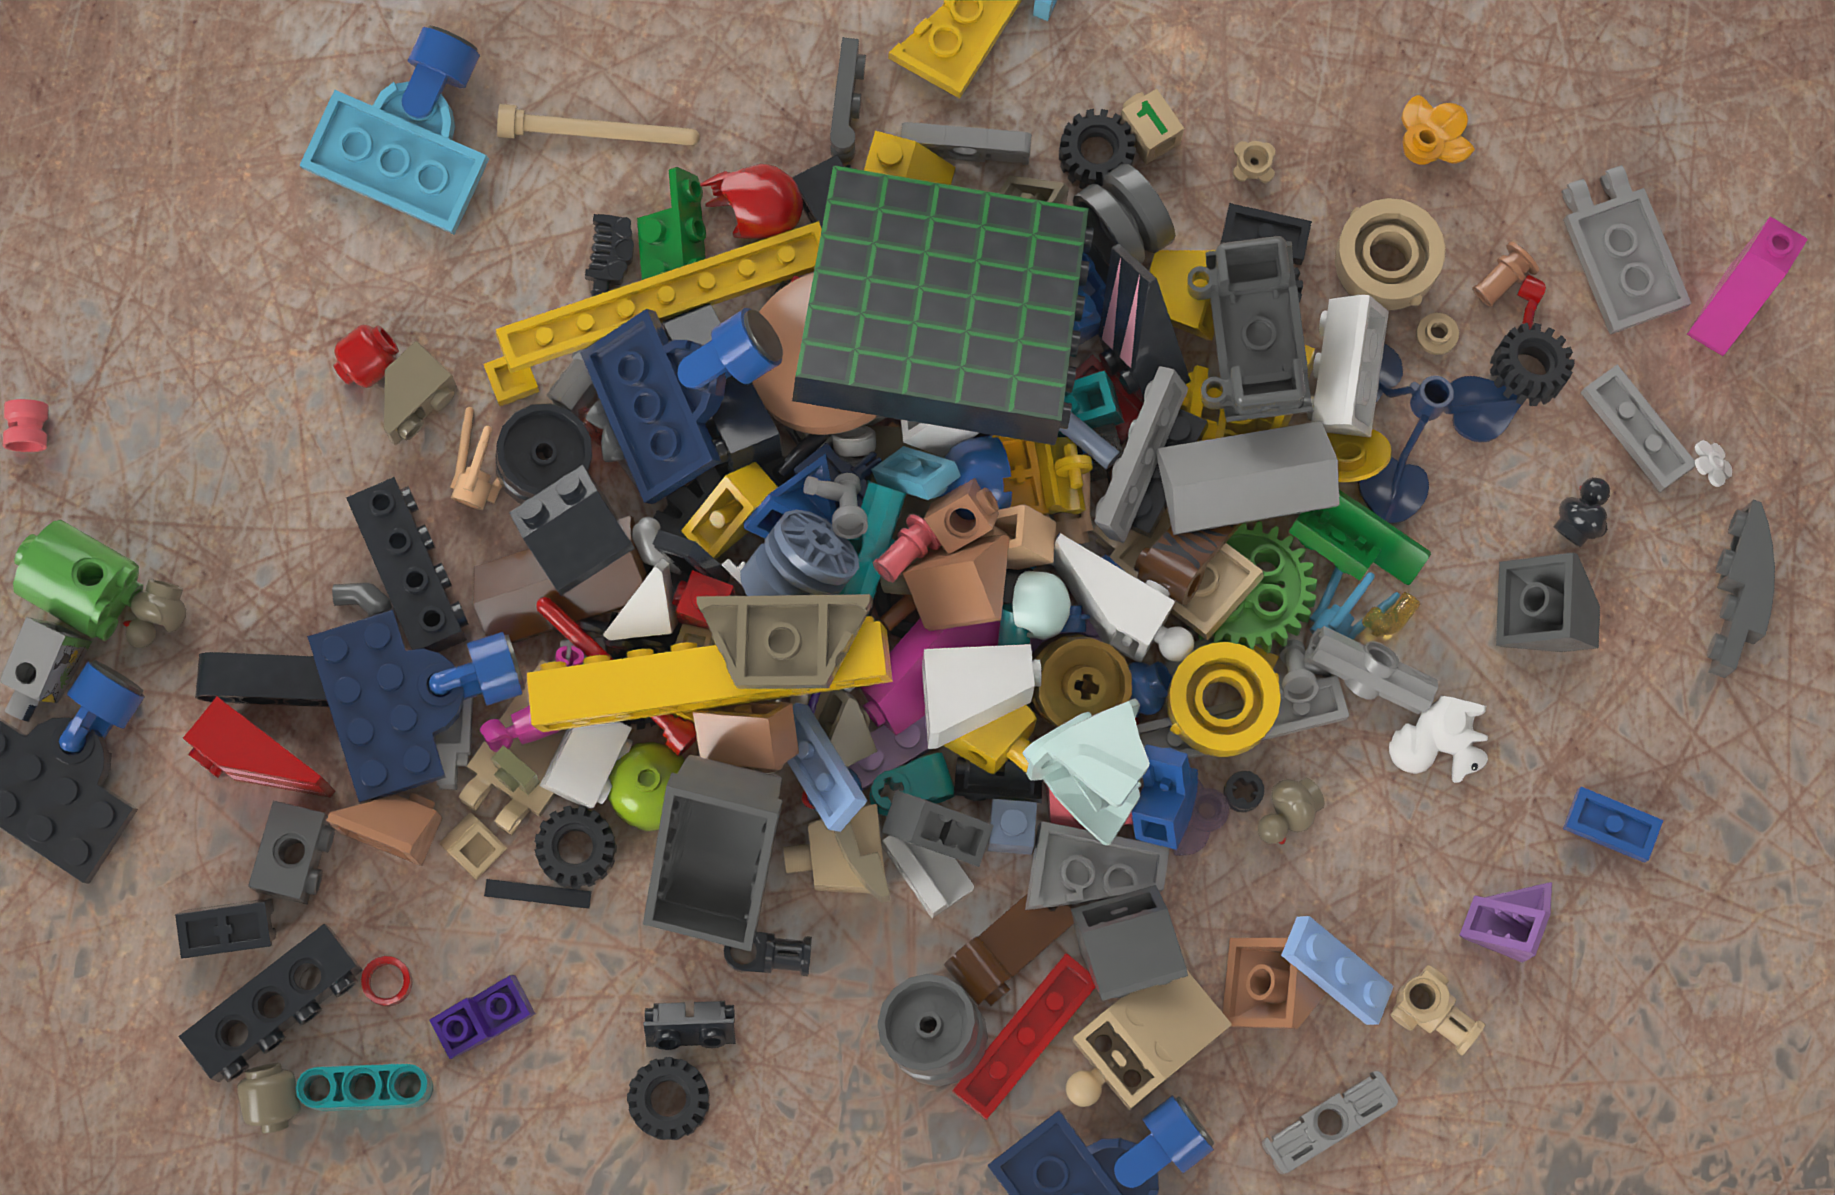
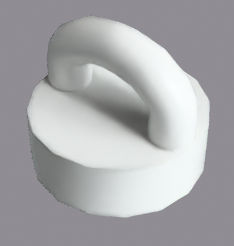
[832,425,876,466]

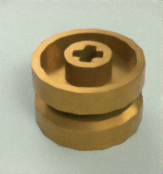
[1029,633,1132,727]

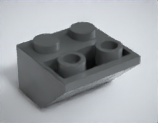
[1071,885,1188,1001]

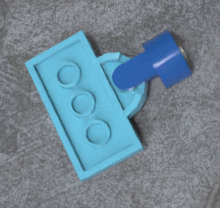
[299,25,489,235]

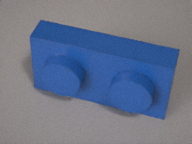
[1563,787,1663,863]

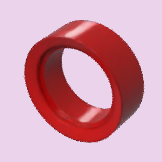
[361,956,412,1007]

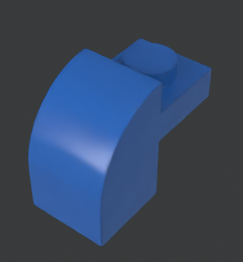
[1131,744,1198,850]

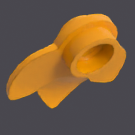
[1401,95,1475,165]

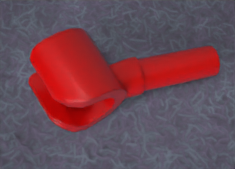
[1517,275,1546,329]

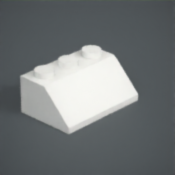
[1307,295,1389,437]

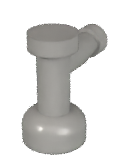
[803,473,868,539]
[1279,640,1335,703]

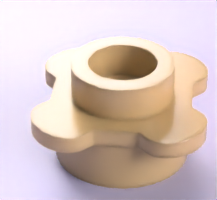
[1233,141,1275,183]

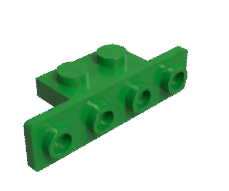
[637,167,706,280]
[1288,489,1431,585]

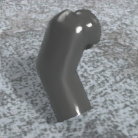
[332,583,392,618]

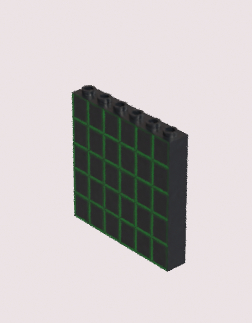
[792,165,1094,445]

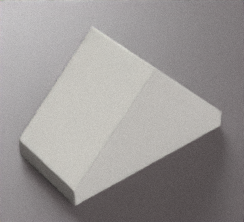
[603,558,678,640]

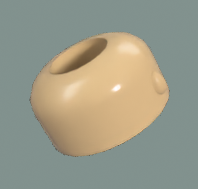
[1334,198,1445,311]

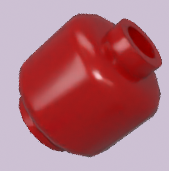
[333,325,399,388]

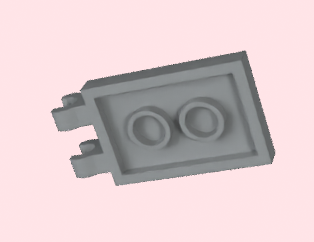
[1561,165,1691,335]

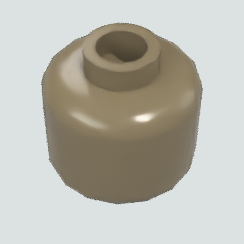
[237,1063,301,1133]

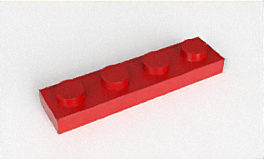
[952,953,1096,1120]

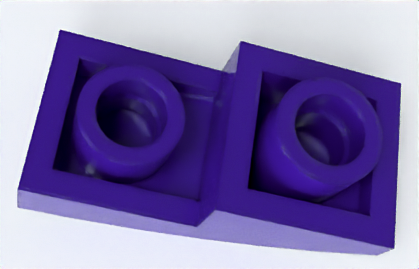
[429,975,536,1059]

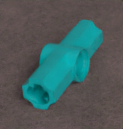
[839,482,906,616]

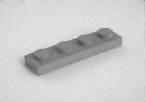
[1094,366,1188,543]

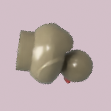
[123,579,186,648]
[1258,778,1325,845]

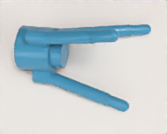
[1309,567,1401,640]

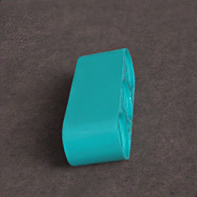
[296,1064,433,1111]

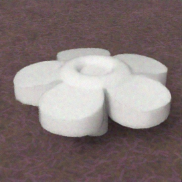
[1695,440,1732,487]

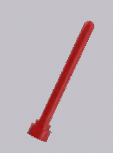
[536,597,697,756]

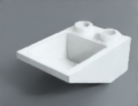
[1052,533,1194,663]

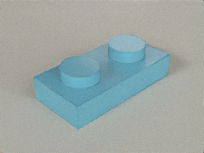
[871,446,961,500]

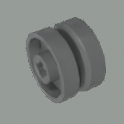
[1073,164,1176,264]
[878,974,988,1086]

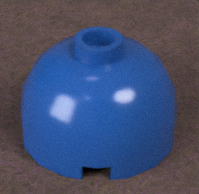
[939,436,1012,520]

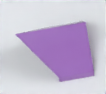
[1459,882,1552,963]

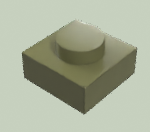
[491,745,540,795]

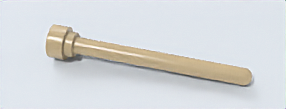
[497,104,700,146]

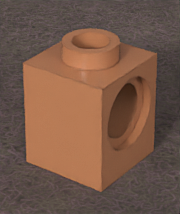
[924,478,999,555]

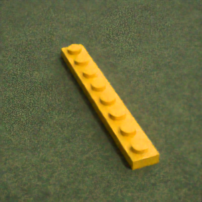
[496,221,822,373]

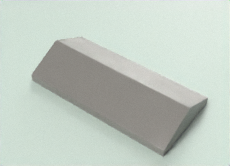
[1155,421,1340,535]

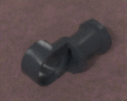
[724,932,812,977]

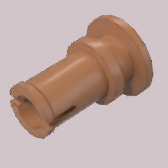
[1472,242,1539,307]

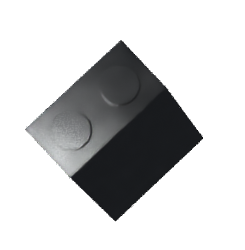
[509,465,635,596]

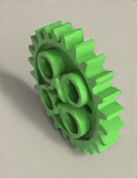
[1187,521,1317,654]

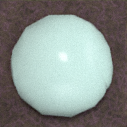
[1012,571,1071,639]

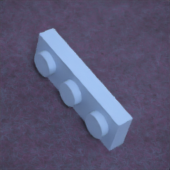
[787,703,867,832]
[1281,916,1394,1025]

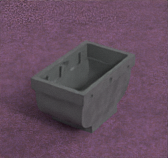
[643,755,783,952]

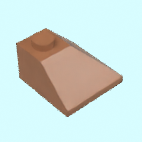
[326,793,442,866]
[1223,938,1327,1029]

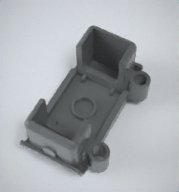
[1187,236,1314,422]

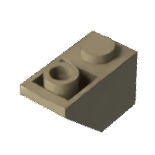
[384,341,457,446]

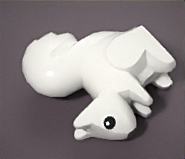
[1389,696,1488,783]

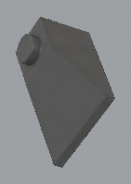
[1496,553,1600,652]

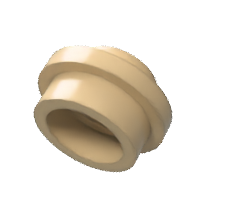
[1416,313,1459,355]

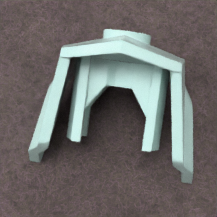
[1022,698,1150,845]

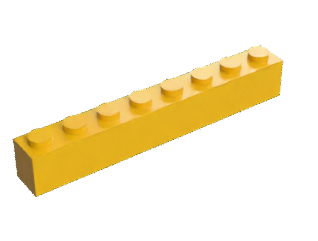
[527,616,893,732]

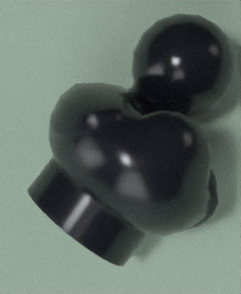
[1553,477,1610,548]

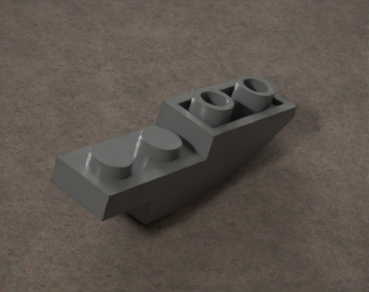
[1707,499,1775,678]

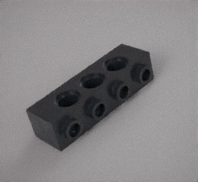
[178,924,363,1082]

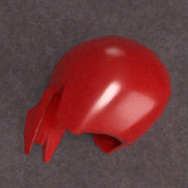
[700,163,803,239]

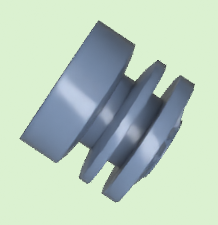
[740,509,859,596]

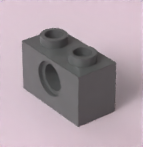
[248,800,335,905]

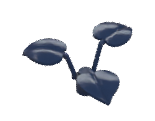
[1358,343,1522,524]

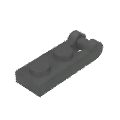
[830,37,866,163]

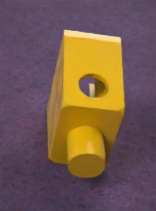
[1149,250,1216,341]
[943,705,1037,774]

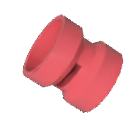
[2,399,49,452]

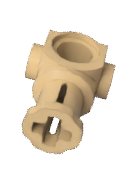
[1390,965,1486,1055]

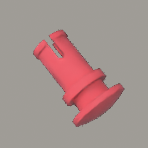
[873,514,941,583]

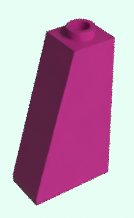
[1687,216,1808,356]
[860,618,1000,736]

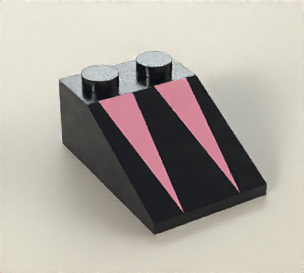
[1098,244,1191,403]

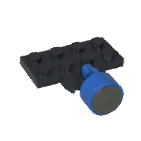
[0,660,145,884]

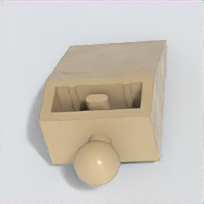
[1066,971,1232,1110]

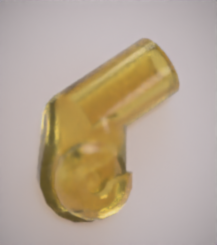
[1362,592,1421,637]

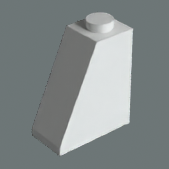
[922,644,1041,749]

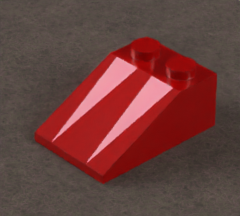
[183,697,335,798]

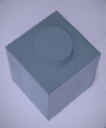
[987,799,1037,855]

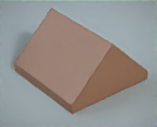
[902,534,1009,631]

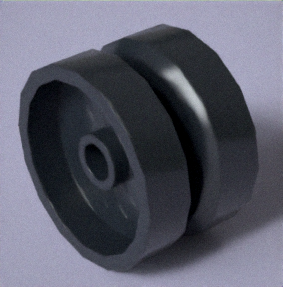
[495,403,592,504]

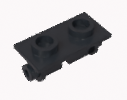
[954,757,1044,804]
[643,1000,736,1050]

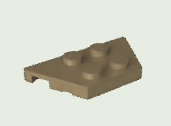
[697,594,873,689]

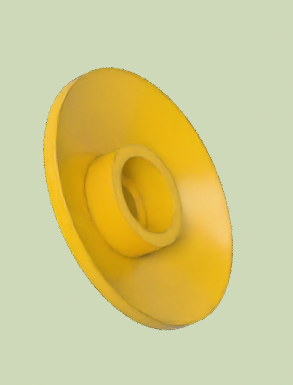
[1327,429,1391,482]

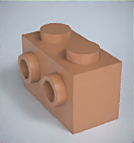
[693,701,799,773]

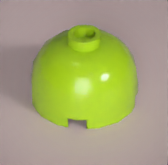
[608,742,685,831]

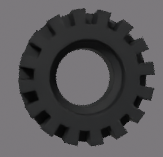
[1059,109,1136,189]
[1490,323,1575,406]
[534,805,617,889]
[627,1057,710,1141]

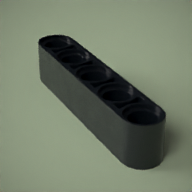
[195,652,329,707]

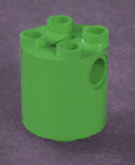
[13,520,143,641]

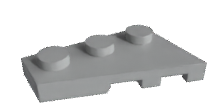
[1025,821,1169,910]

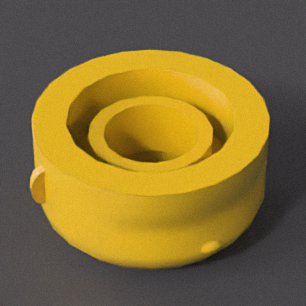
[1167,642,1281,757]

